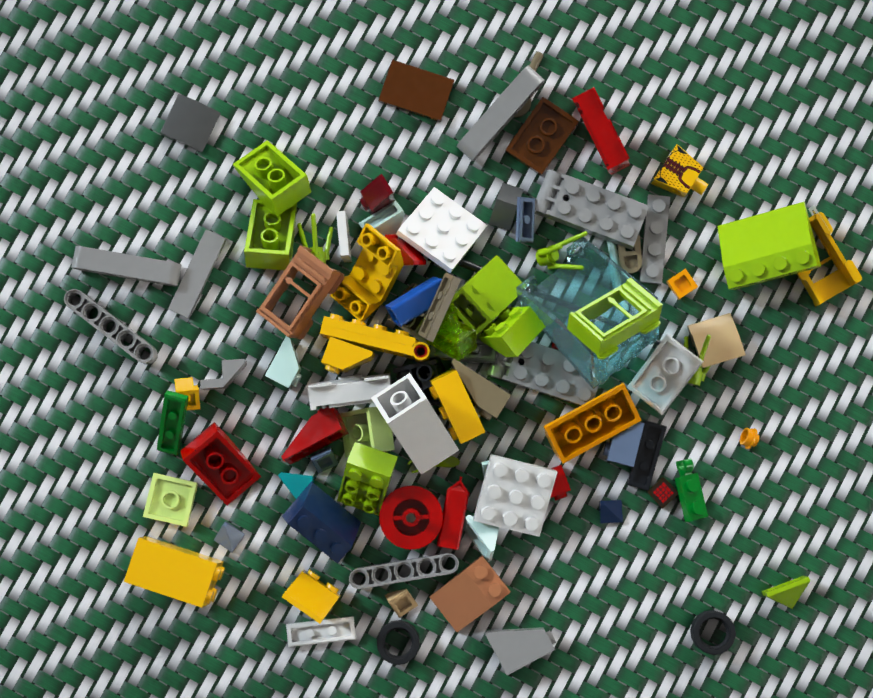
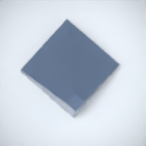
[214,521,245,553]

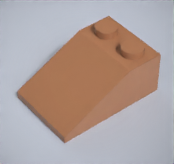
[429,555,511,632]

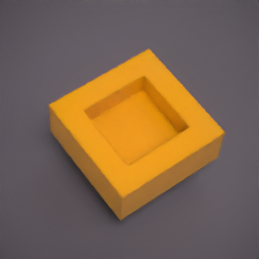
[666,268,698,300]

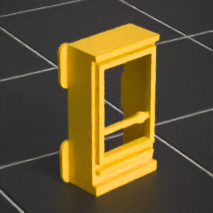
[797,212,862,307]

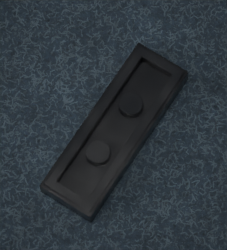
[626,420,667,491]

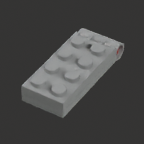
[535,170,649,250]
[486,342,605,406]

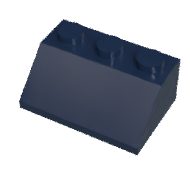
[282,481,361,564]

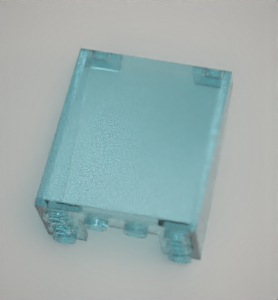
[516,237,659,389]

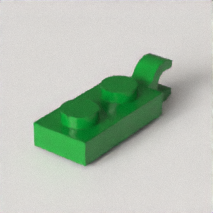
[675,458,708,522]

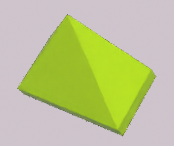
[762,576,810,609]

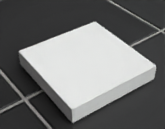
[336,211,352,263]

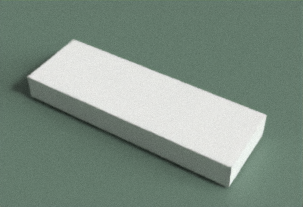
[286,616,356,647]

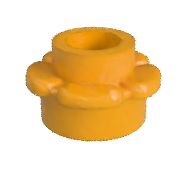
[739,428,759,449]

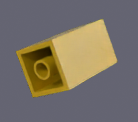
[124,536,225,608]

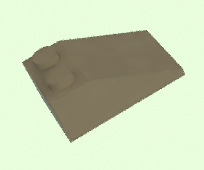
[451,359,511,421]

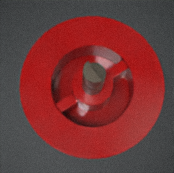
[379,486,443,549]

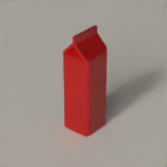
[437,476,469,550]

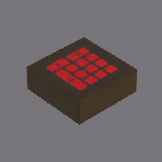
[647,477,678,509]

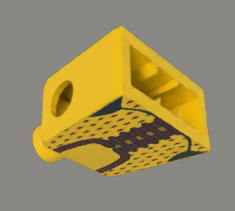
[651,144,708,197]

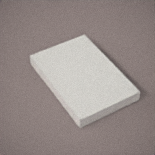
[626,334,704,415]

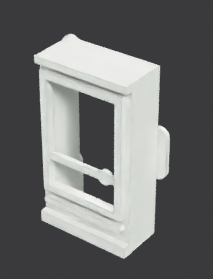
[308,373,392,410]

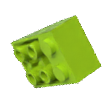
[449,255,527,335]
[337,442,398,516]

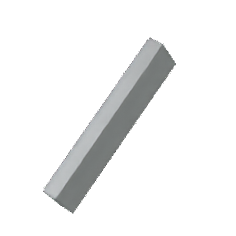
[168,230,227,319]

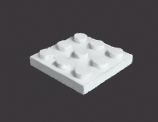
[396,187,488,273]
[473,454,557,537]

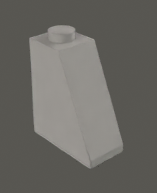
[485,627,556,675]

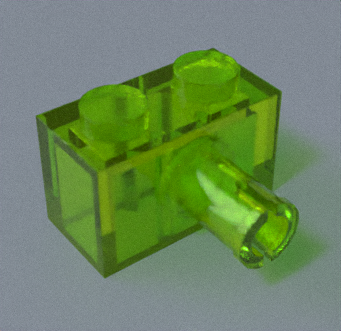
[426,305,477,361]

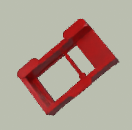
[572,87,630,175]

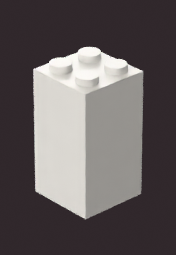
[371,373,459,475]

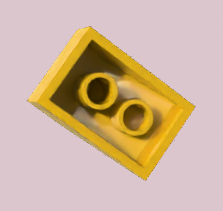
[282,569,341,624]

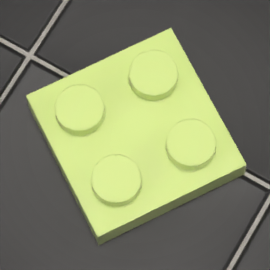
[143,473,198,527]

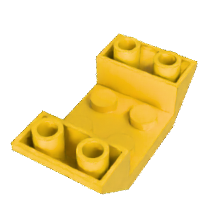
[330,223,404,321]

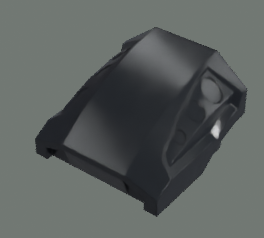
[393,359,446,406]

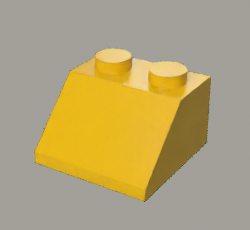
[321,336,375,375]

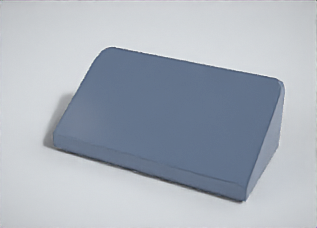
[516,197,535,243]

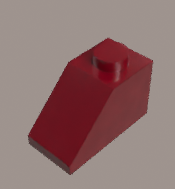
[359,174,395,214]

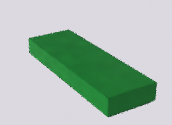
[157,390,189,456]

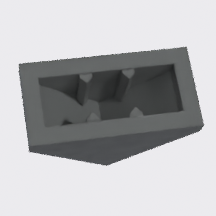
[489,183,524,231]

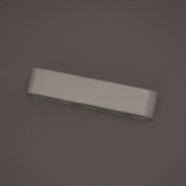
[456,65,545,161]
[71,246,182,287]
[64,289,158,365]
[349,553,459,589]

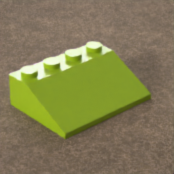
[717,202,821,290]

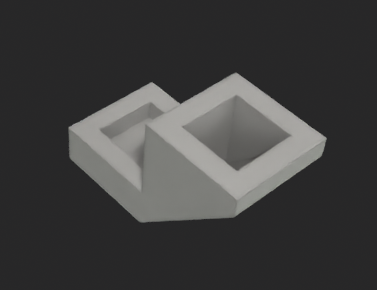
[200,359,247,390]

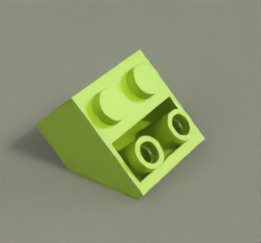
[479,306,546,357]

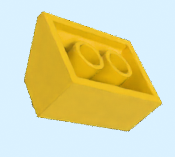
[429,369,485,444]

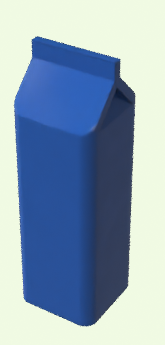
[385,276,442,327]

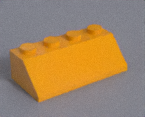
[543,383,642,464]

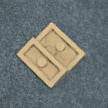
[687,313,746,368]

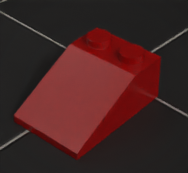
[180,422,261,506]

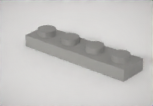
[639,194,670,285]

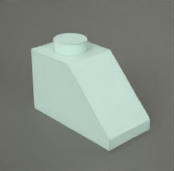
[265,336,302,389]

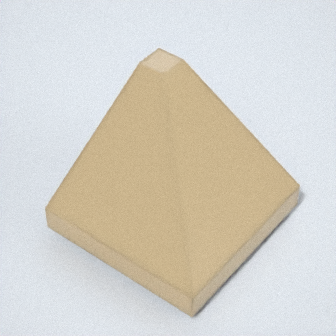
[385,588,418,618]

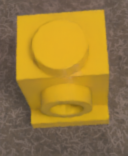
[174,377,200,411]

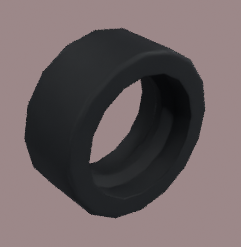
[690,610,736,655]
[377,620,420,665]

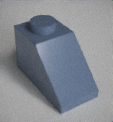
[603,422,644,467]

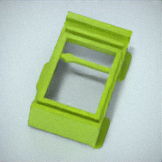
[567,278,663,360]

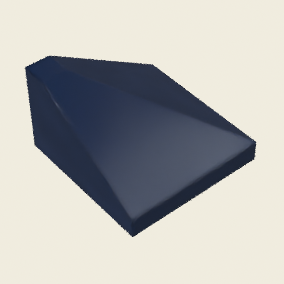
[599,500,623,524]

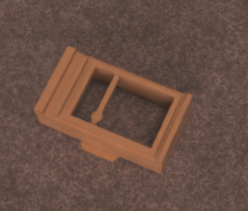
[256,245,344,340]

